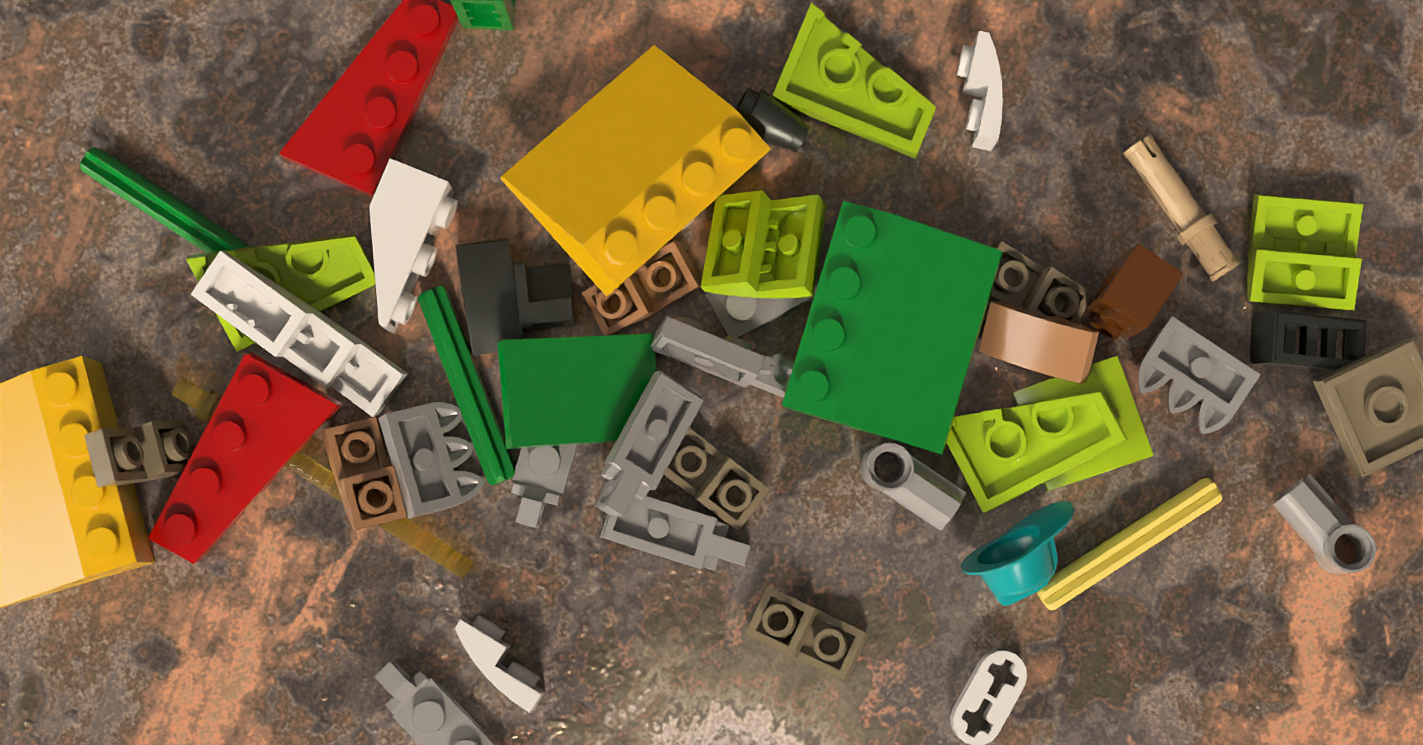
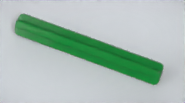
[80,147,251,253]
[418,286,515,485]

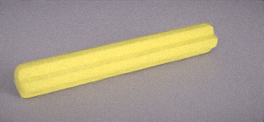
[1037,478,1223,610]

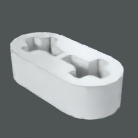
[950,650,1027,745]

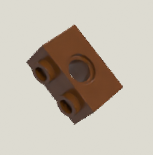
[1084,243,1184,340]

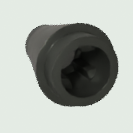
[736,87,810,153]

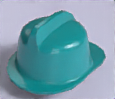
[960,501,1075,606]

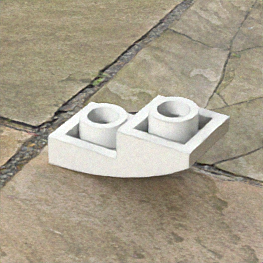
[956,31,1003,151]
[455,615,545,713]

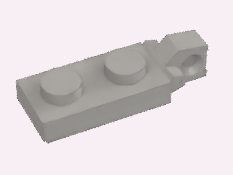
[650,317,794,398]
[595,370,704,517]
[511,444,579,528]
[600,496,751,571]
[374,660,498,745]

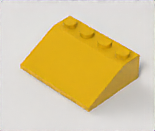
[500,45,771,297]
[0,356,155,608]

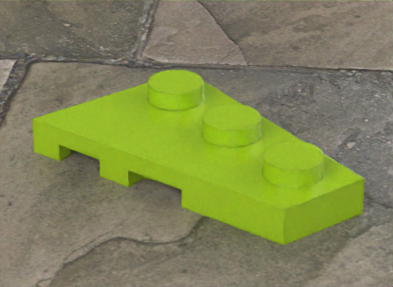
[772,2,936,159]
[186,233,376,352]
[946,392,1129,514]

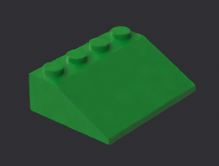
[782,201,1003,455]

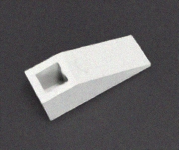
[369,158,458,334]

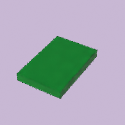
[497,333,657,449]

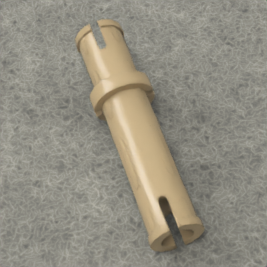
[1123,135,1241,282]

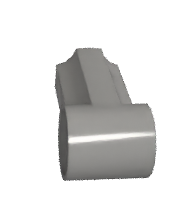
[860,443,966,531]
[1272,474,1376,575]

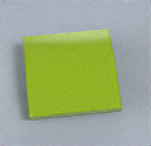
[701,190,827,299]
[1247,193,1363,310]
[1011,355,1154,492]

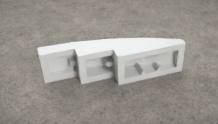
[191,251,408,417]

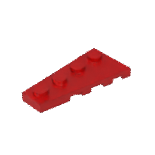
[278,0,459,197]
[148,352,343,564]

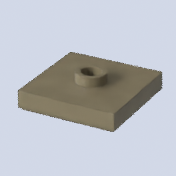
[1313,337,1423,477]

